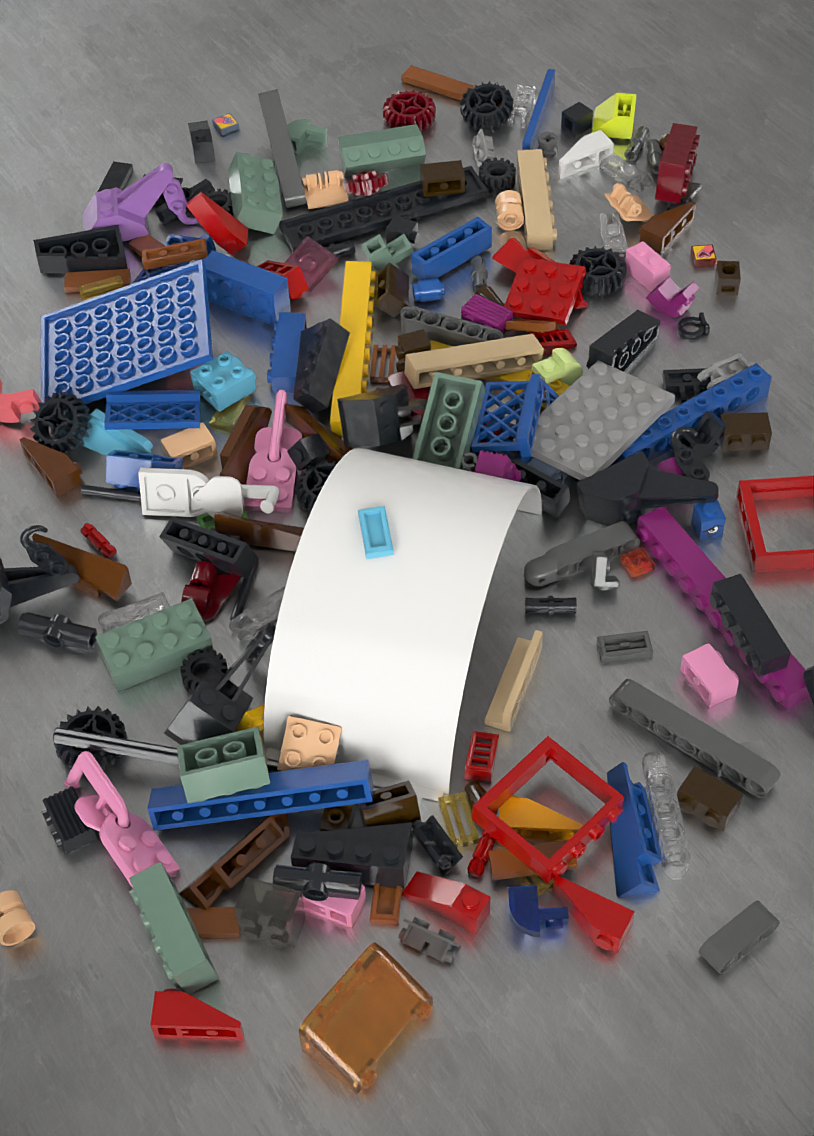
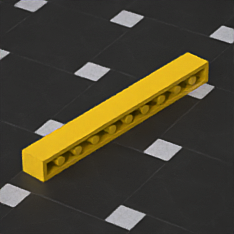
[330,261,376,437]

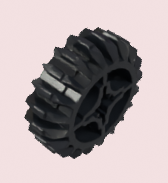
[460,81,514,132]
[569,246,627,296]
[30,392,93,454]
[295,460,337,513]
[54,706,128,775]

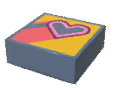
[212,113,239,136]

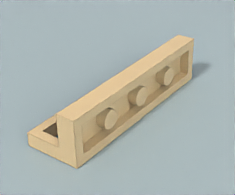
[485,630,543,732]

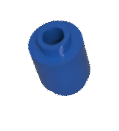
[412,278,445,303]

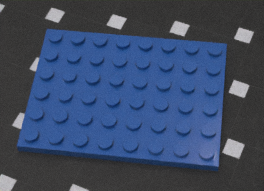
[40,260,213,404]

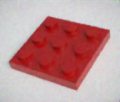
[504,257,586,325]

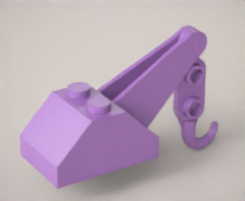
[83,163,199,242]

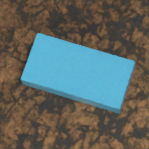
[358,506,394,559]

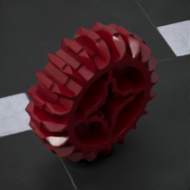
[382,90,436,132]

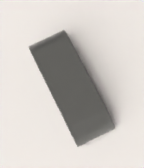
[699,900,780,974]

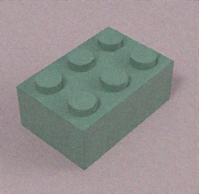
[177,727,270,804]

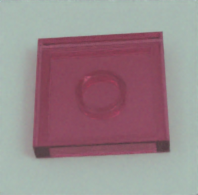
[284,236,339,292]

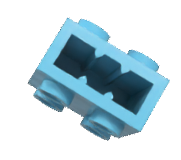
[190,350,256,412]

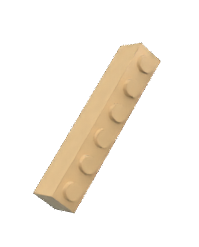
[517,149,557,250]
[404,334,544,389]

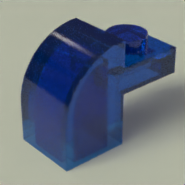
[508,885,569,937]

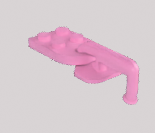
[243,390,302,513]
[64,751,180,887]

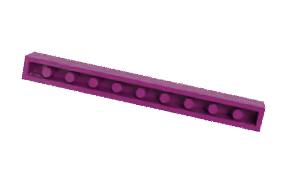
[636,507,810,710]

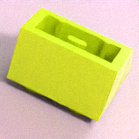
[592,93,637,139]

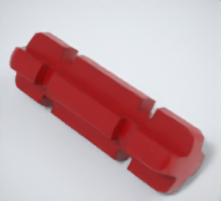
[80,523,117,560]
[467,829,496,878]

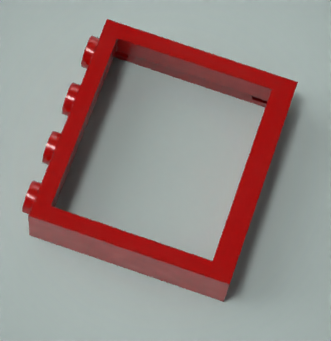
[736,476,814,572]
[472,736,624,884]

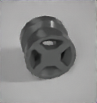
[538,132,558,158]

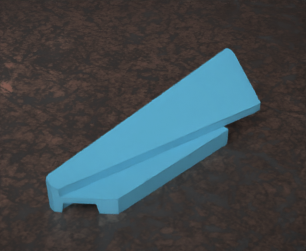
[64,408,155,455]

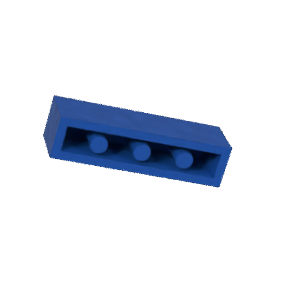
[411,217,492,280]
[267,312,307,393]

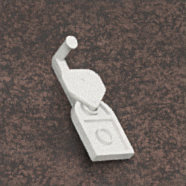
[138,468,279,518]

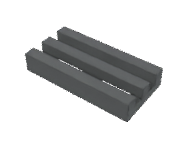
[597,631,653,663]

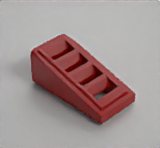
[527,329,577,356]
[464,731,499,783]

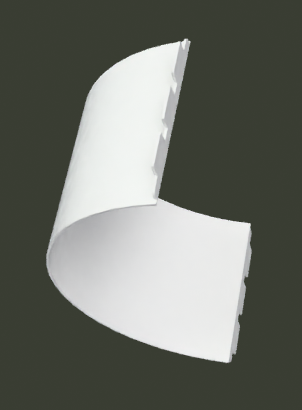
[264,448,542,807]

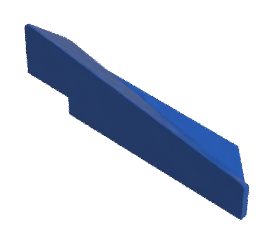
[607,762,663,897]

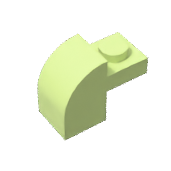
[532,348,583,386]

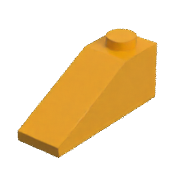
[499,796,583,842]

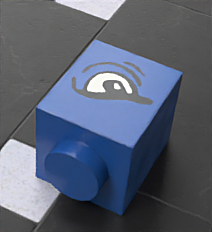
[691,500,726,541]

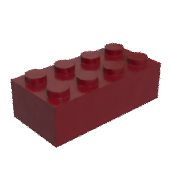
[655,123,700,203]

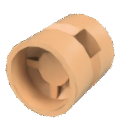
[495,190,524,231]
[0,890,35,946]

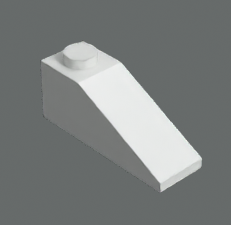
[558,130,614,179]

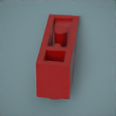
[186,192,248,256]
[256,260,309,300]
[402,871,491,935]
[552,876,635,952]
[150,988,244,1040]

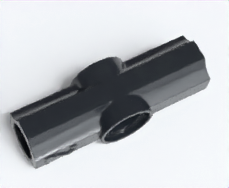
[155,179,215,225]
[17,612,98,651]
[272,863,362,901]

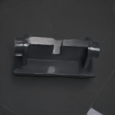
[412,815,463,876]

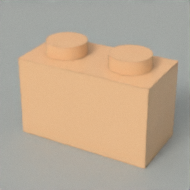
[160,422,218,469]

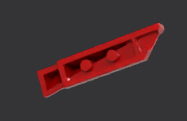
[492,238,588,309]

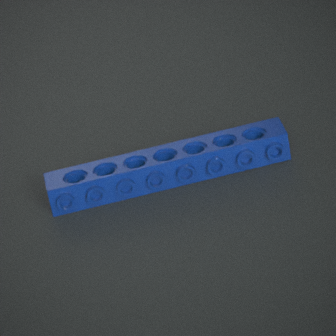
[611,363,772,465]

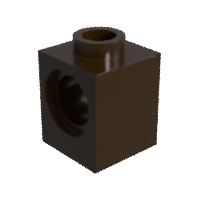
[715,261,741,295]

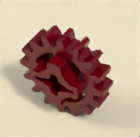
[343,170,389,196]

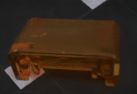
[299,942,434,1095]

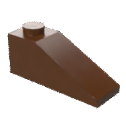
[639,201,696,254]
[19,437,82,498]

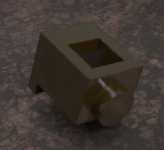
[319,804,355,831]

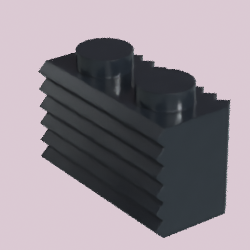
[41,786,98,854]

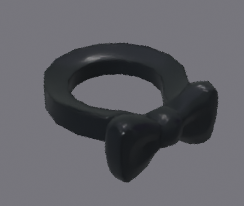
[677,312,710,339]

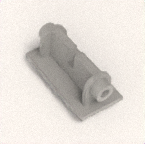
[472,129,496,168]

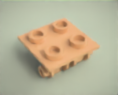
[301,169,349,209]
[604,183,654,222]
[277,716,342,771]

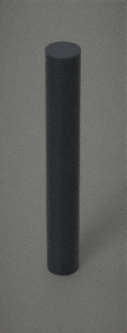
[81,485,141,502]
[230,561,259,623]

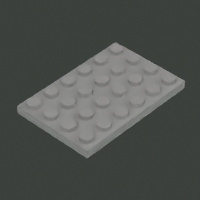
[512,360,675,480]

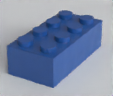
[203,251,291,325]

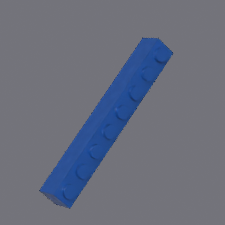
[147,760,373,831]

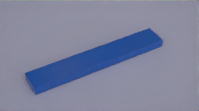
[522,69,555,150]

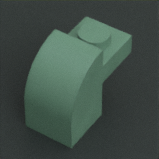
[287,119,328,155]
[361,234,414,271]

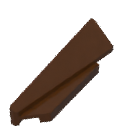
[285,404,353,463]
[220,405,272,485]
[214,512,304,552]
[32,533,132,601]
[180,813,289,910]

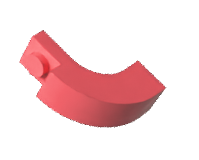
[0,380,43,423]

